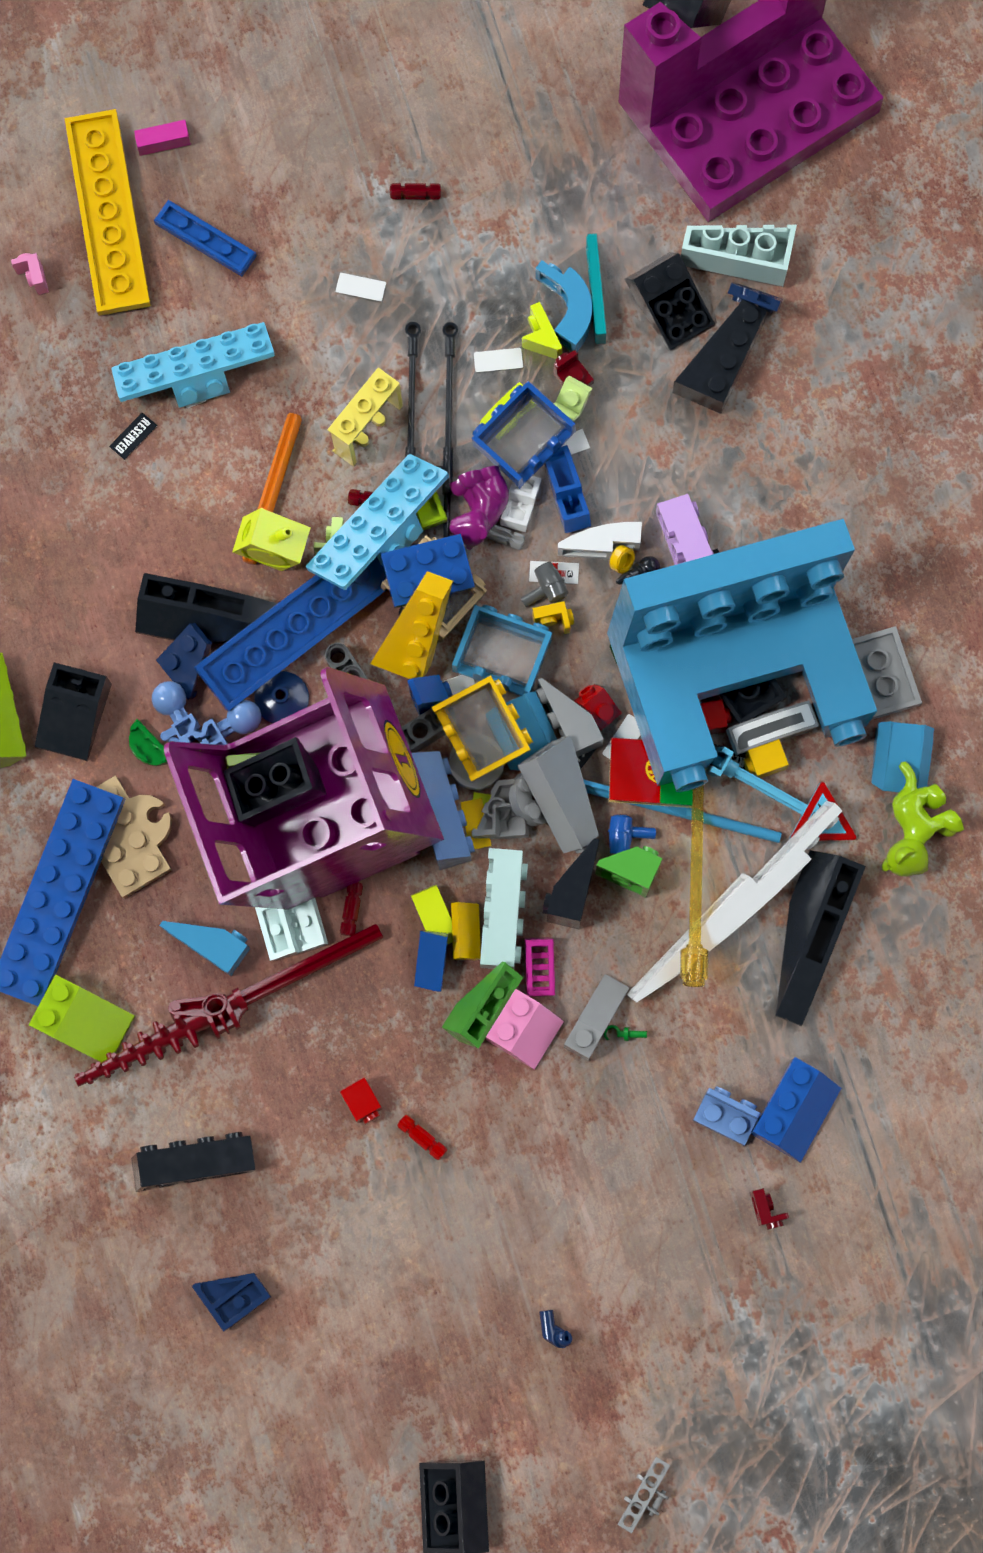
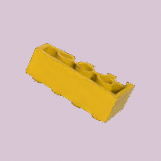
[370,571,453,679]

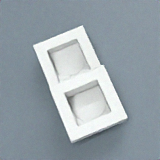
[500,471,542,532]

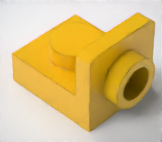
[532,601,574,634]

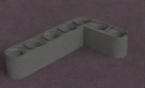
[325,643,456,753]

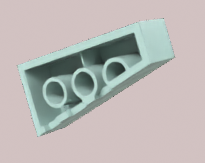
[681,225,797,287]

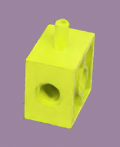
[232,508,311,571]

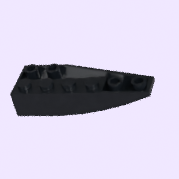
[135,573,277,643]
[775,850,866,1027]

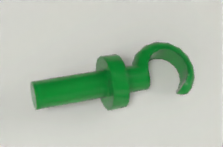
[604,1025,647,1041]

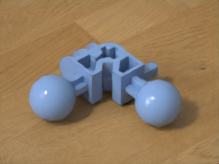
[152,681,261,745]

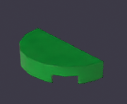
[129,719,168,766]

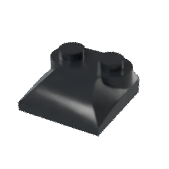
[719,679,787,724]

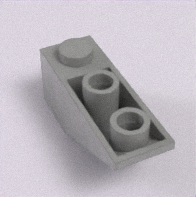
[535,678,604,757]

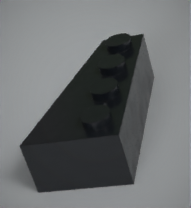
[672,300,767,414]
[131,1132,256,1192]

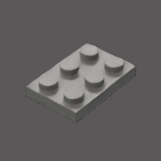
[852,626,922,720]

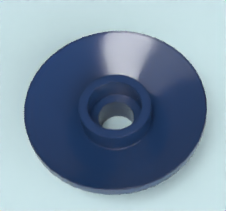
[254,671,309,724]

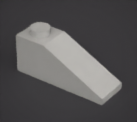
[564,974,629,1061]

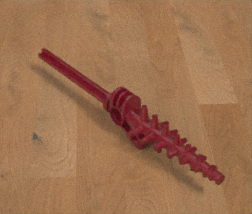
[74,924,383,1087]

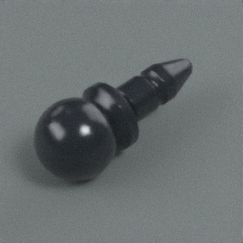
[616,556,660,585]

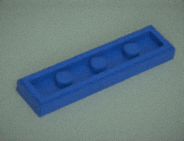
[154,200,257,277]

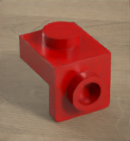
[574,684,622,731]

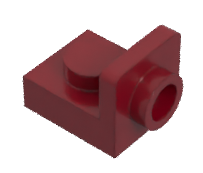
[553,350,594,386]
[749,1188,789,1230]

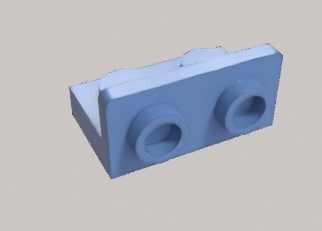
[693,1086,761,1146]

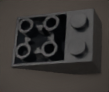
[625,252,715,351]
[34,662,112,762]

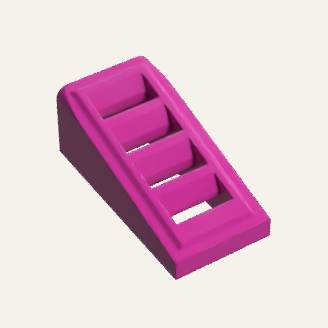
[525,937,555,996]

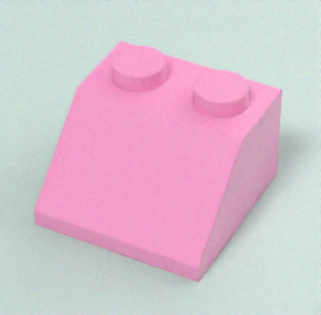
[486,989,564,1070]

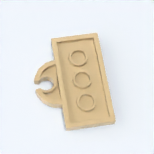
[97,776,172,899]

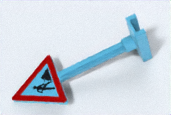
[705,747,856,841]

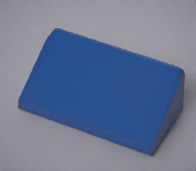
[414,930,448,992]

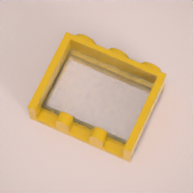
[432,675,533,782]

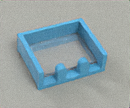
[452,604,552,696]

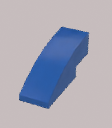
[544,445,591,533]

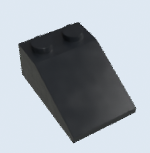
[543,838,599,930]

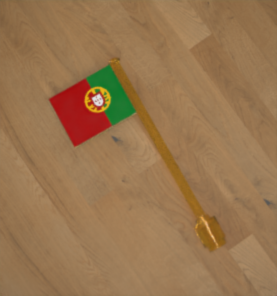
[609,738,709,987]

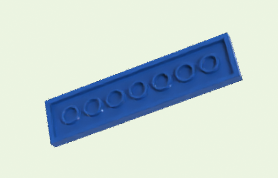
[194,556,387,711]
[0,779,126,1006]

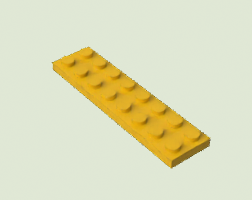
[64,109,151,316]

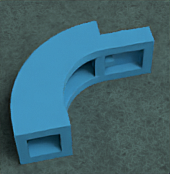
[535,260,592,352]

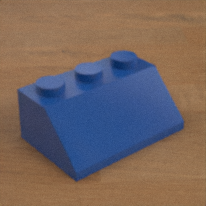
[751,1057,842,1163]

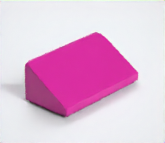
[134,120,191,156]

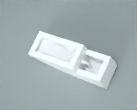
[557,522,642,559]

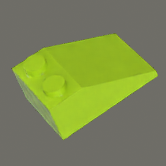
[29,975,135,1062]

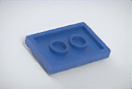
[380,534,475,608]

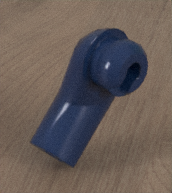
[539,1310,572,1348]

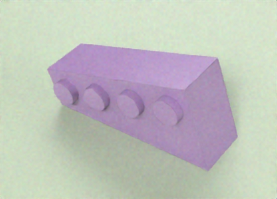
[656,494,714,565]

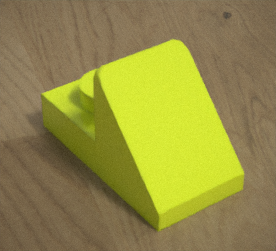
[522,302,562,359]

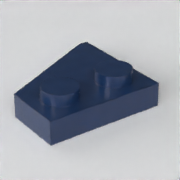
[728,282,783,313]
[156,623,212,700]
[192,1273,272,1332]

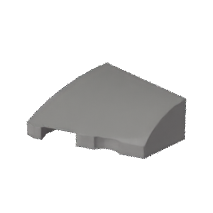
[472,779,530,839]

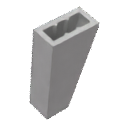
[517,735,599,854]

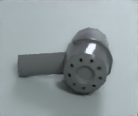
[521,562,569,607]

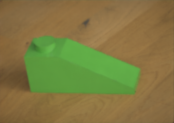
[442,961,523,1049]

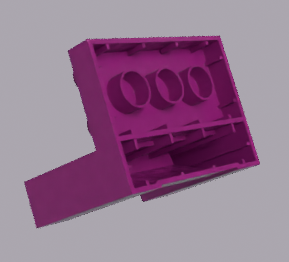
[618,0,884,222]

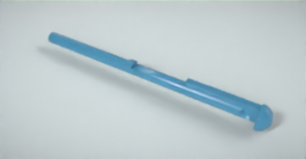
[584,780,782,843]

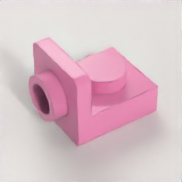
[11,253,49,295]

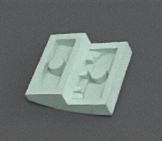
[255,898,328,961]

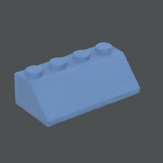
[411,751,475,870]

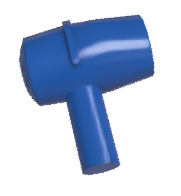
[608,814,656,854]

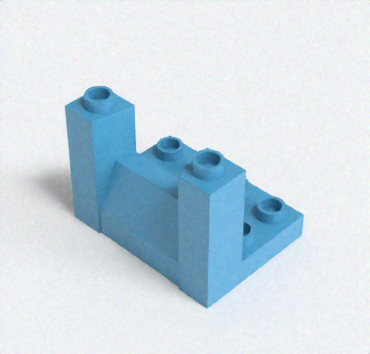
[607,519,877,792]

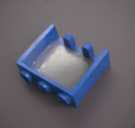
[472,381,576,489]

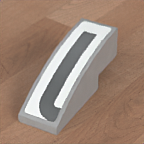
[726,701,819,756]

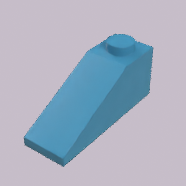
[159,921,250,976]

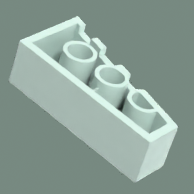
[480,848,528,969]

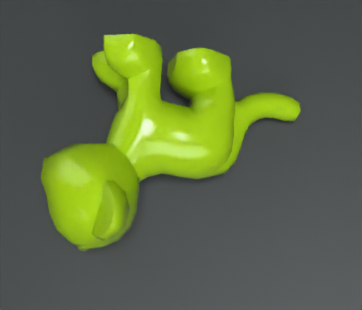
[882,762,964,877]

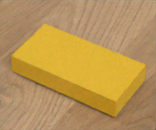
[451,902,481,961]

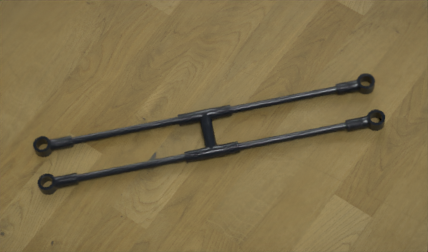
[399,322,459,623]

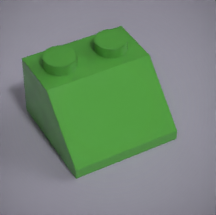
[595,846,662,898]

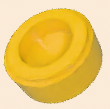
[609,545,635,574]

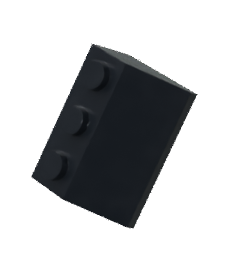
[223,737,327,827]
[419,1460,489,1553]

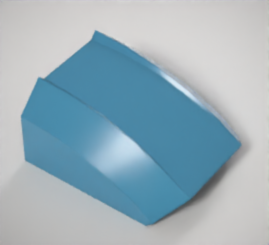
[485,691,557,770]
[871,721,934,792]

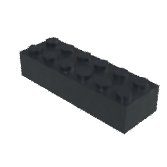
[643,0,731,28]

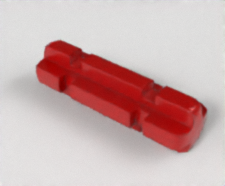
[397,1115,447,1160]

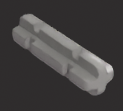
[486,525,525,550]

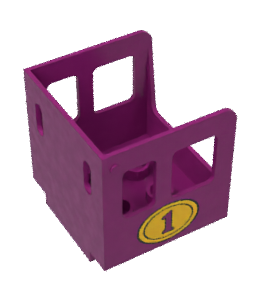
[164,667,444,910]

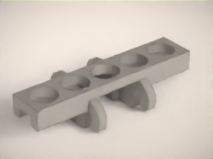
[617,1457,670,1533]

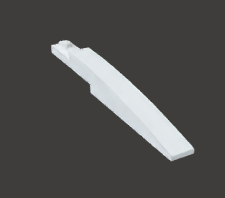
[626,801,842,1002]

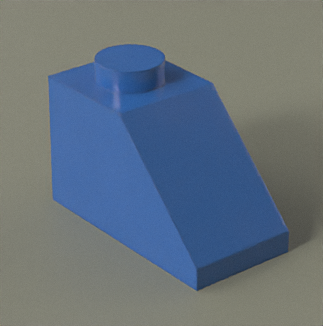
[407,675,453,716]

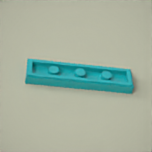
[586,233,607,344]

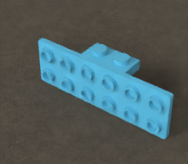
[111,322,275,408]
[306,454,449,590]

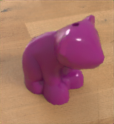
[449,466,509,550]

